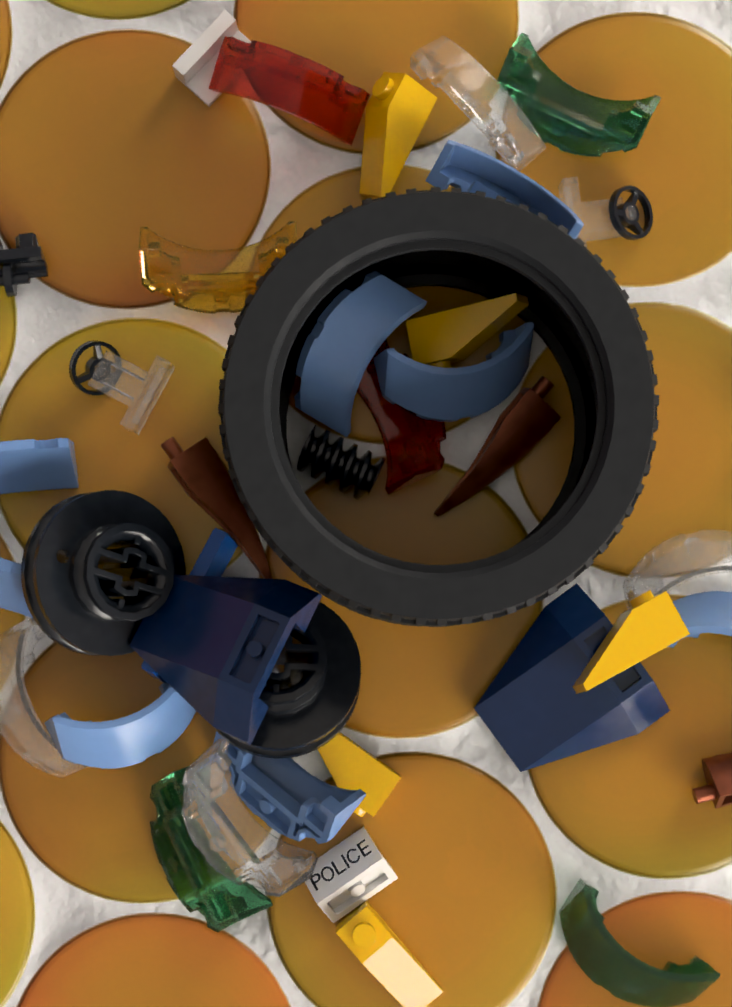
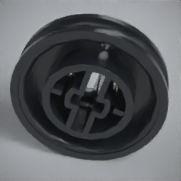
[21,490,186,656]
[215,602,361,759]

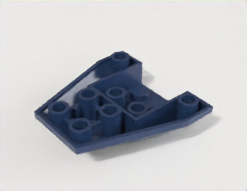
[129,575,322,744]
[474,583,670,772]

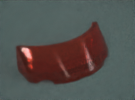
[209,37,370,146]
[357,338,446,495]

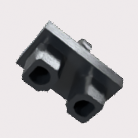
[0,233,48,297]

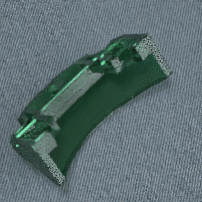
[497,33,661,157]
[150,760,273,932]
[559,878,720,1007]

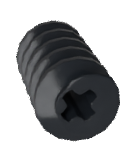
[297,425,386,500]

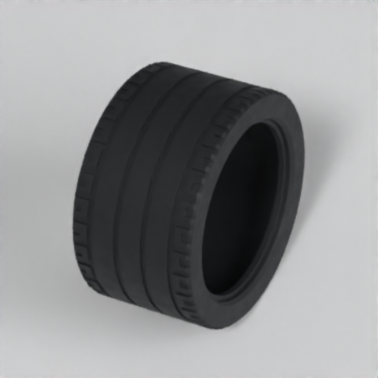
[218,187,659,627]

